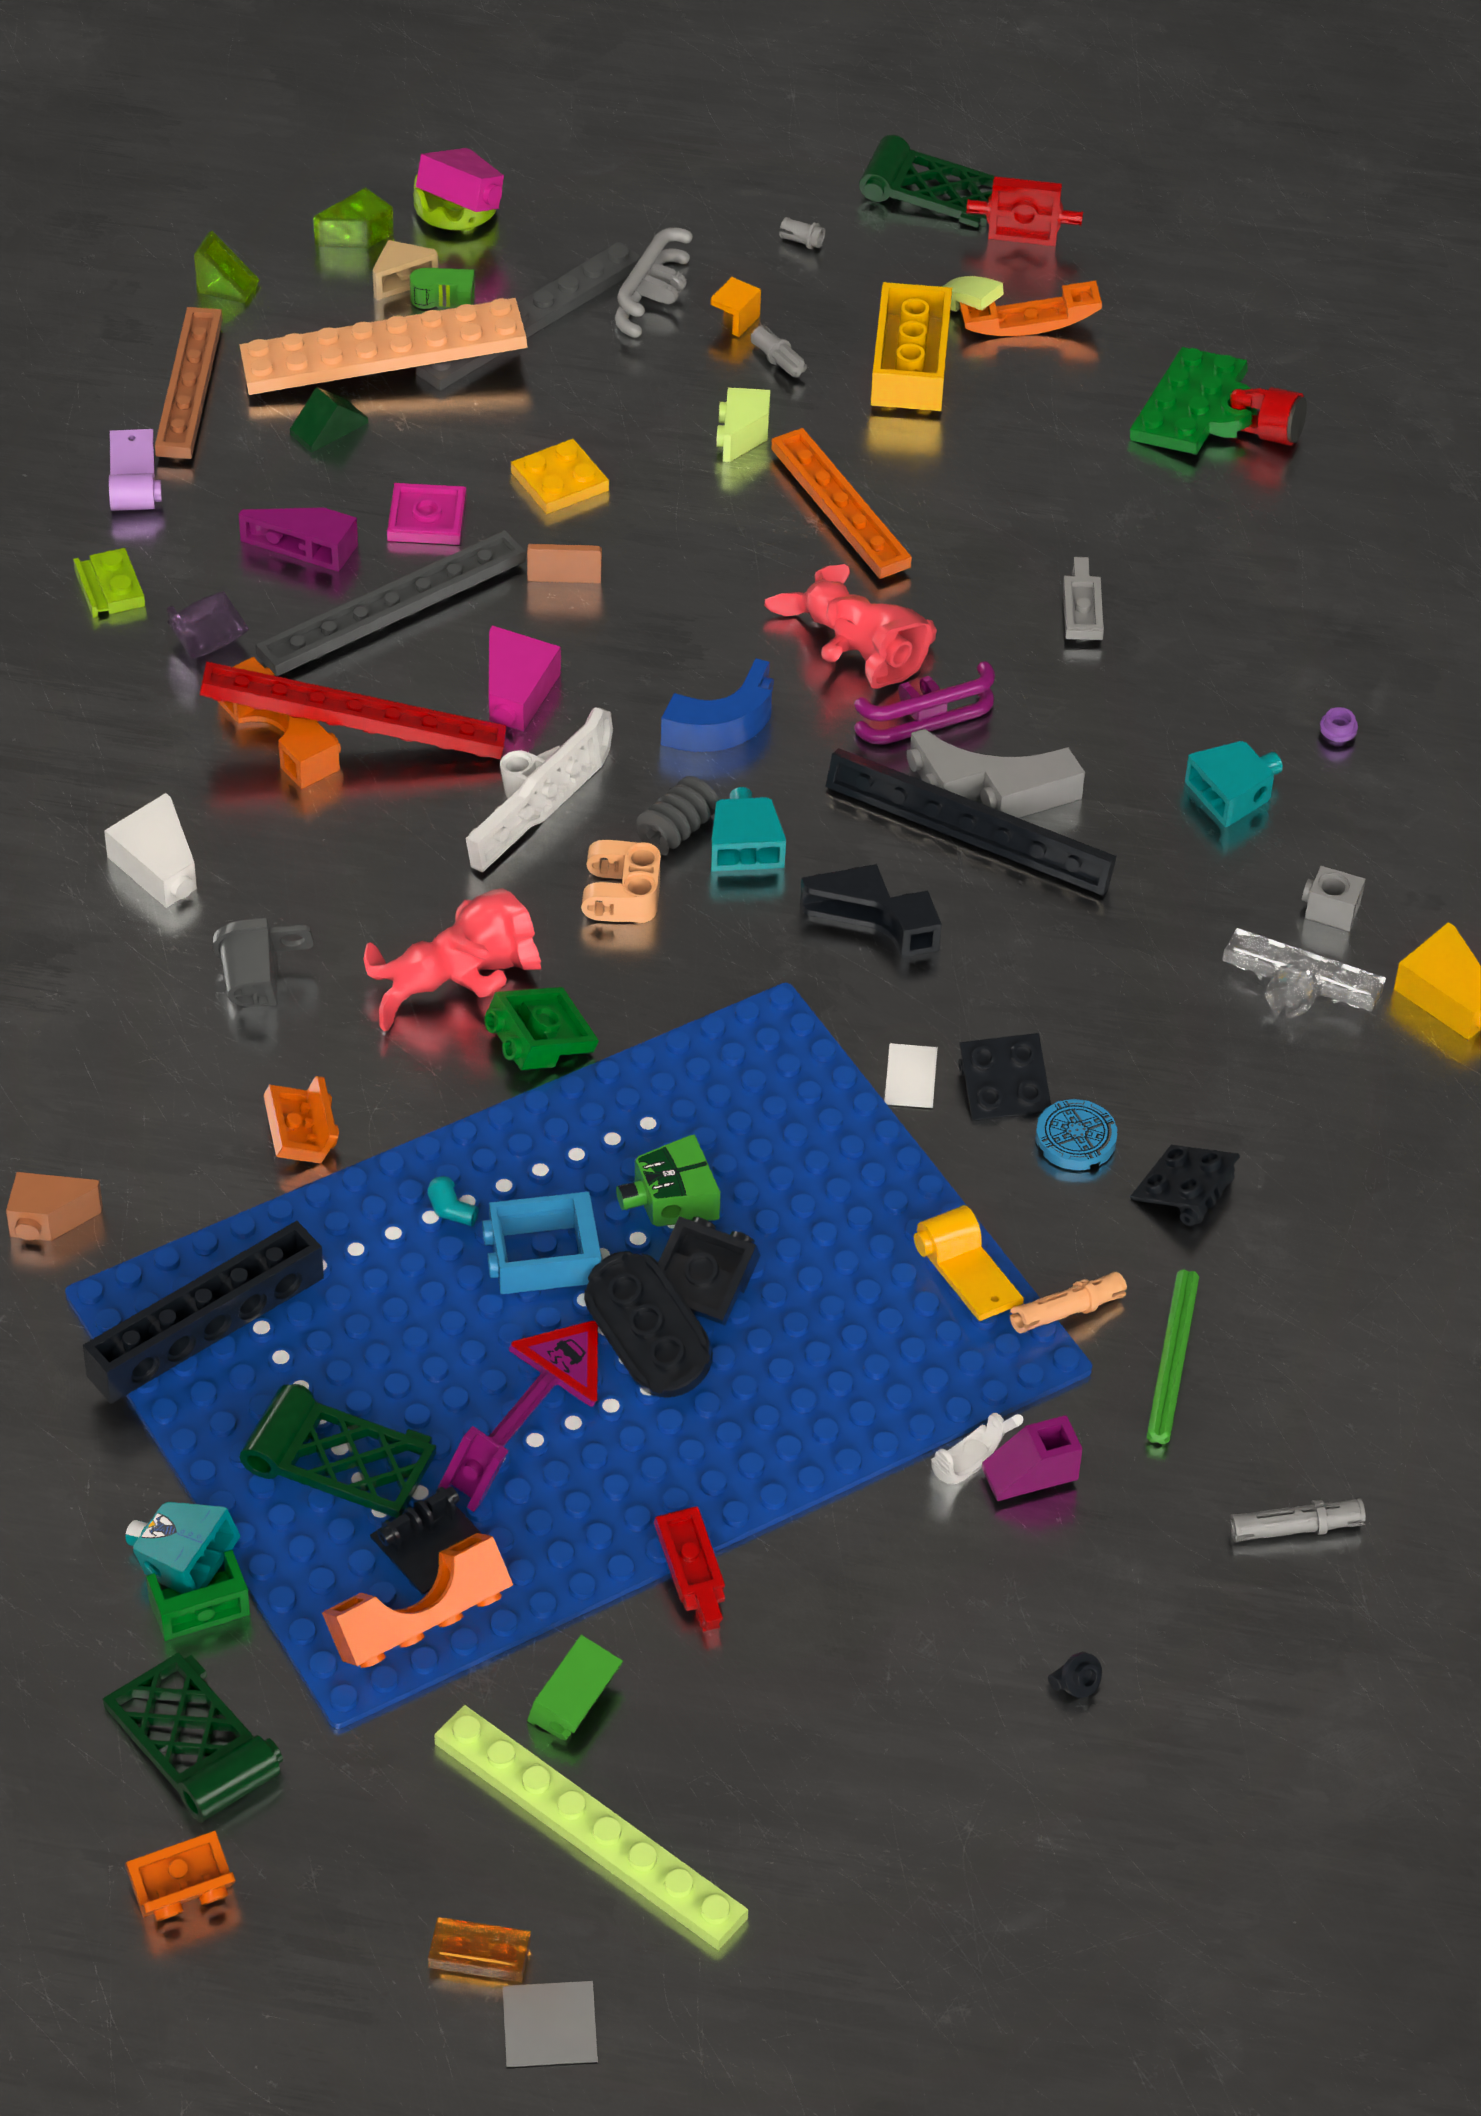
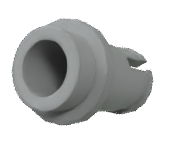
[779,217,825,249]

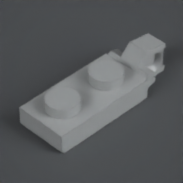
[1063,557,1104,640]

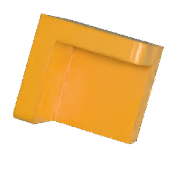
[711,277,761,337]

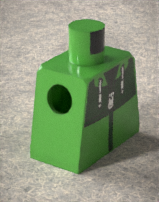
[616,1134,720,1227]

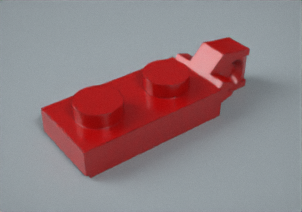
[654,1506,725,1632]

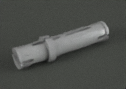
[1230,1498,1366,1543]

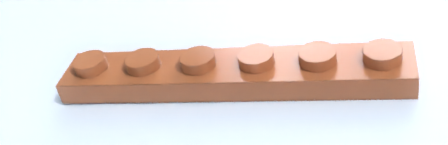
[155,307,223,459]

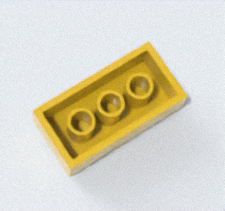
[871,282,952,411]

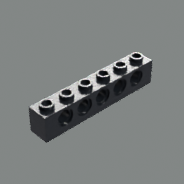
[83,1221,324,1404]

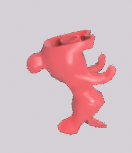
[764,564,937,689]
[363,888,541,1032]

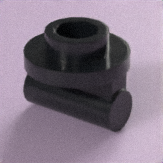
[1048,1651,1102,1698]

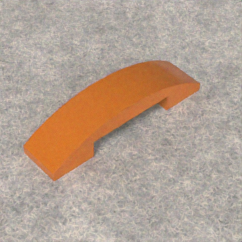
[959,281,1102,336]

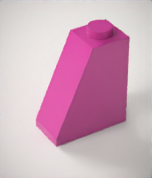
[416,148,504,212]
[489,625,561,732]

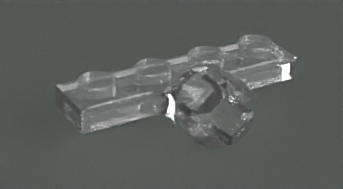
[1222,928,1386,1018]

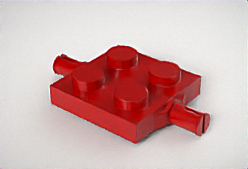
[966,176,1083,247]

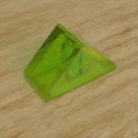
[194,231,260,303]

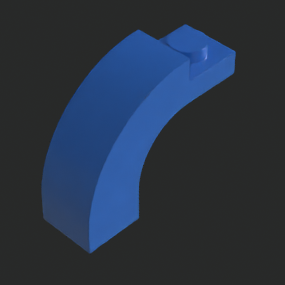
[661,658,774,752]

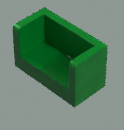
[146,1550,250,1641]

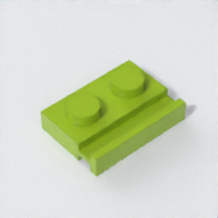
[73,548,145,618]

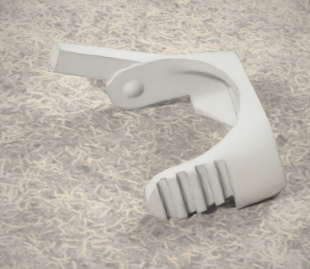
[931,1413,1023,1484]

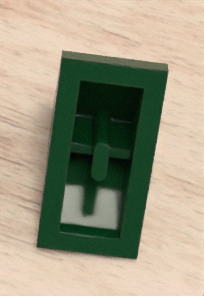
[290,387,368,453]

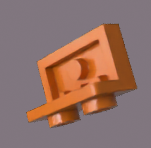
[263,1076,339,1164]
[125,1830,236,1921]

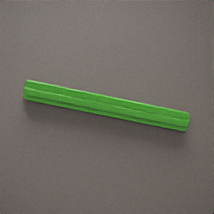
[1147,1269,1199,1445]

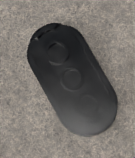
[584,1251,713,1398]

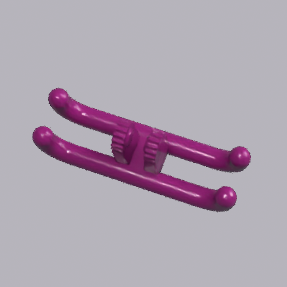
[854,661,995,745]

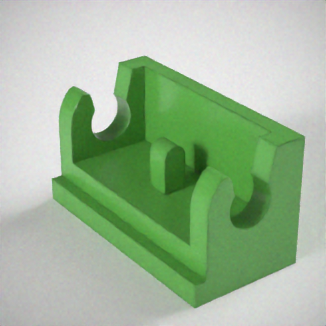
[527,1634,623,1740]

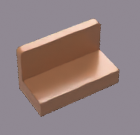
[527,544,602,583]

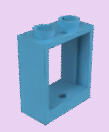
[482,1192,601,1295]

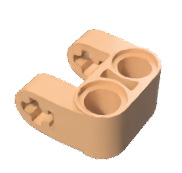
[581,840,661,923]

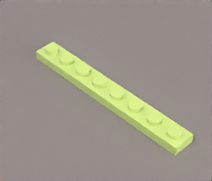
[434,1705,748,1951]

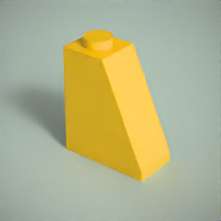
[1394,922,1481,1040]

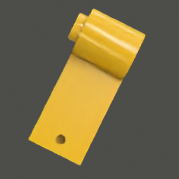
[914,1205,1024,1321]

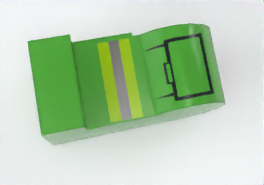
[410,268,475,309]

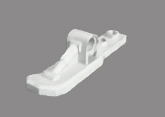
[466,707,613,872]

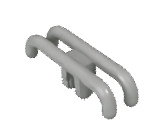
[615,227,693,338]

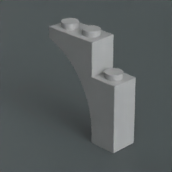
[907,729,1085,818]

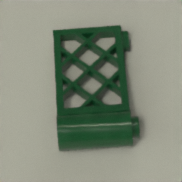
[859,135,994,228]
[239,1384,436,1518]
[102,1652,283,1823]

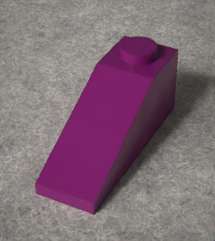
[238,507,358,572]

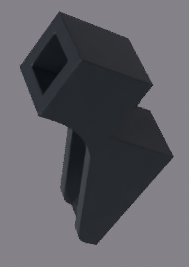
[800,864,942,958]

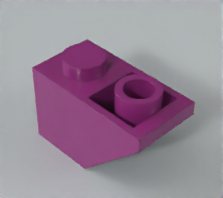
[982,1415,1083,1501]

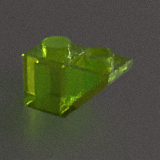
[313,187,394,248]

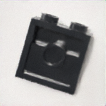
[659,1216,761,1325]

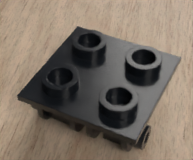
[958,1033,1051,1121]
[1130,1145,1240,1226]
[370,1486,482,1595]

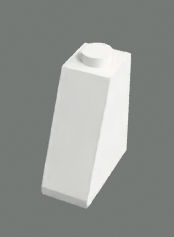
[104,793,197,908]

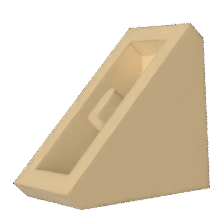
[373,240,438,301]

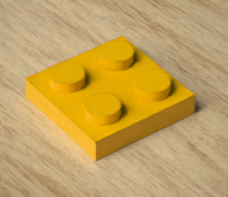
[511,438,609,515]

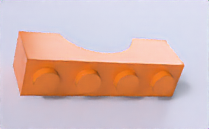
[218,656,341,789]
[322,1533,513,1668]

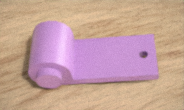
[109,429,162,511]

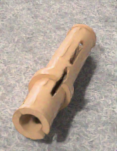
[1010,1272,1127,1333]

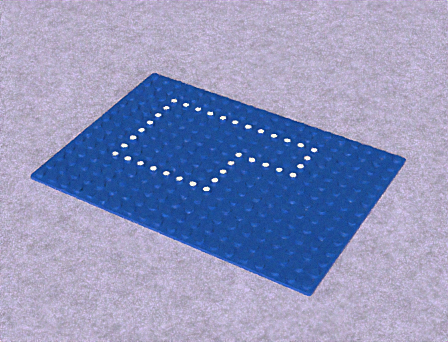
[65,983,1092,1729]

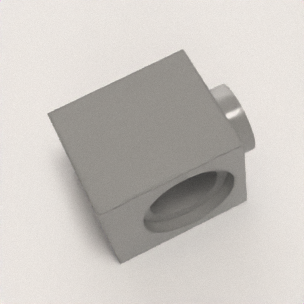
[1302,866,1366,932]

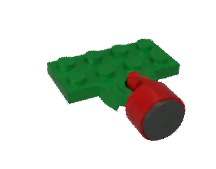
[1130,347,1307,454]

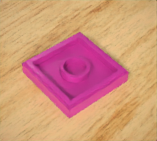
[387,483,467,545]

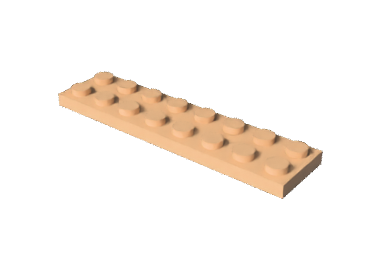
[239,298,528,395]

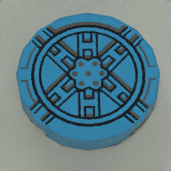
[1035,1099,1118,1171]

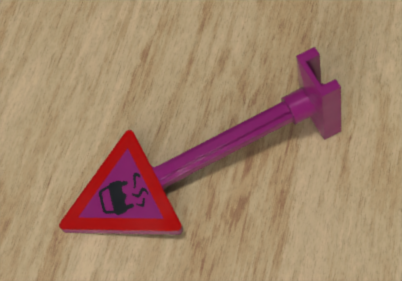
[438,1321,598,1512]

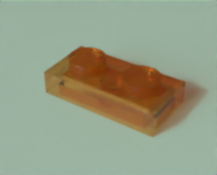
[428,1917,531,1982]

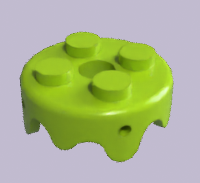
[413,174,496,231]

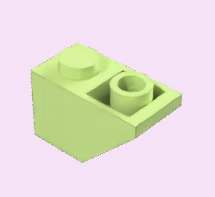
[717,387,770,462]

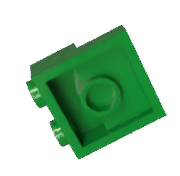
[485,987,599,1070]

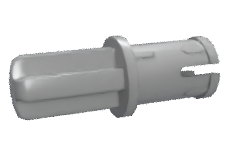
[751,325,807,377]

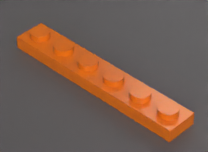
[771,428,912,579]

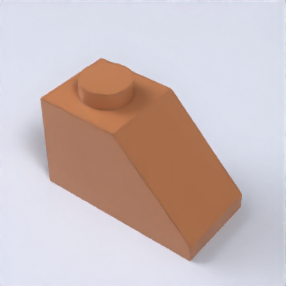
[6,1172,103,1241]

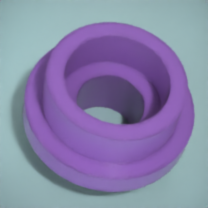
[1320,707,1358,742]

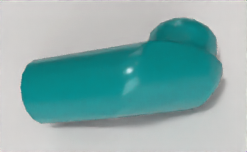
[428,1176,479,1227]

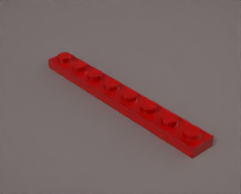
[200,661,506,760]

